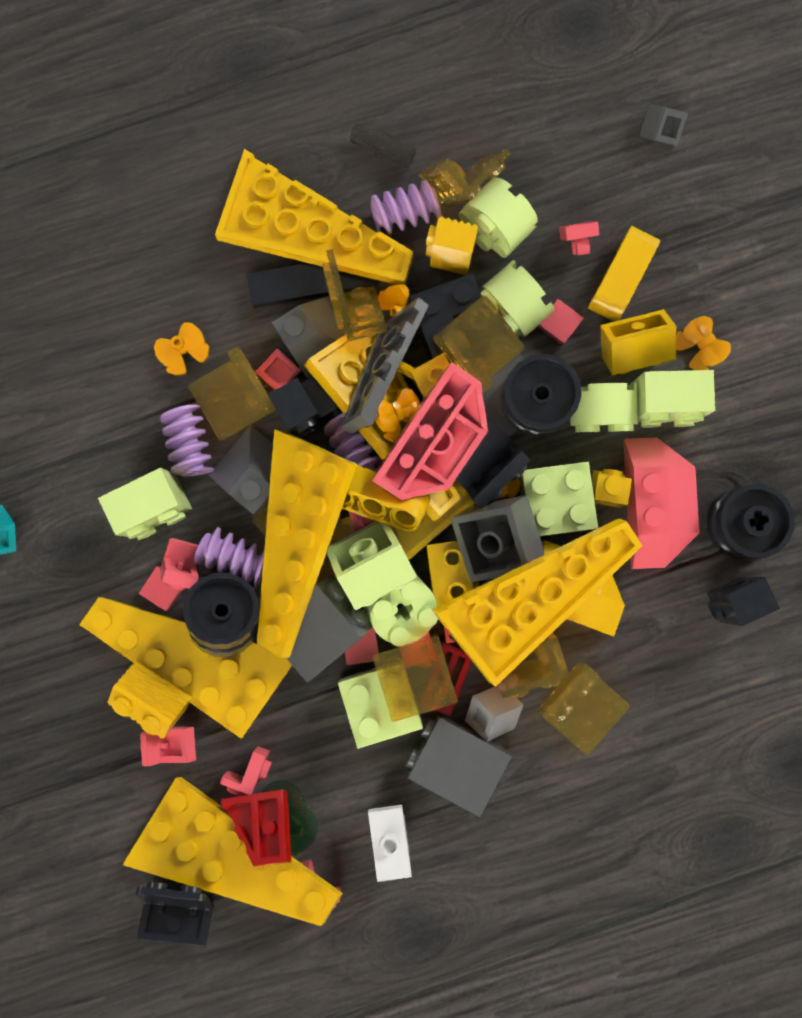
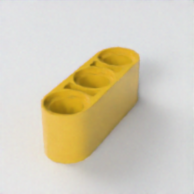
[587,225,661,322]
[342,465,430,531]

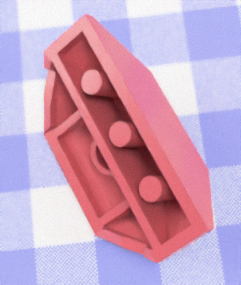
[372,362,488,500]
[623,437,700,569]

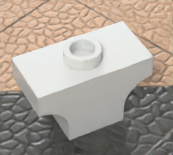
[368,805,412,882]

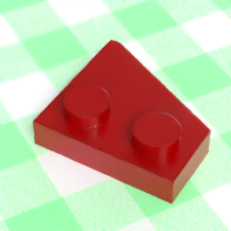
[221,789,292,867]

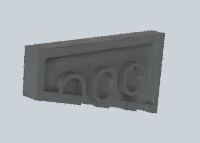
[341,297,429,435]

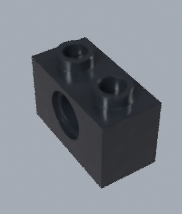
[707,577,780,626]

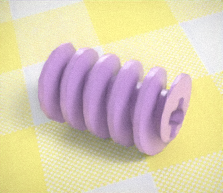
[370,180,442,234]
[160,405,214,477]
[324,413,381,472]
[194,527,264,589]

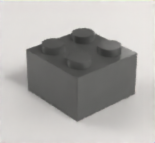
[450,495,545,582]

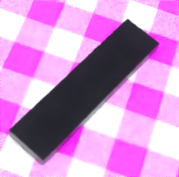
[247,263,380,308]

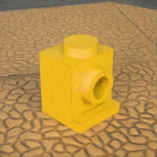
[591,469,632,508]

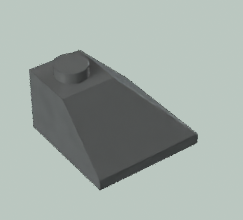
[272,296,352,380]
[209,425,273,517]

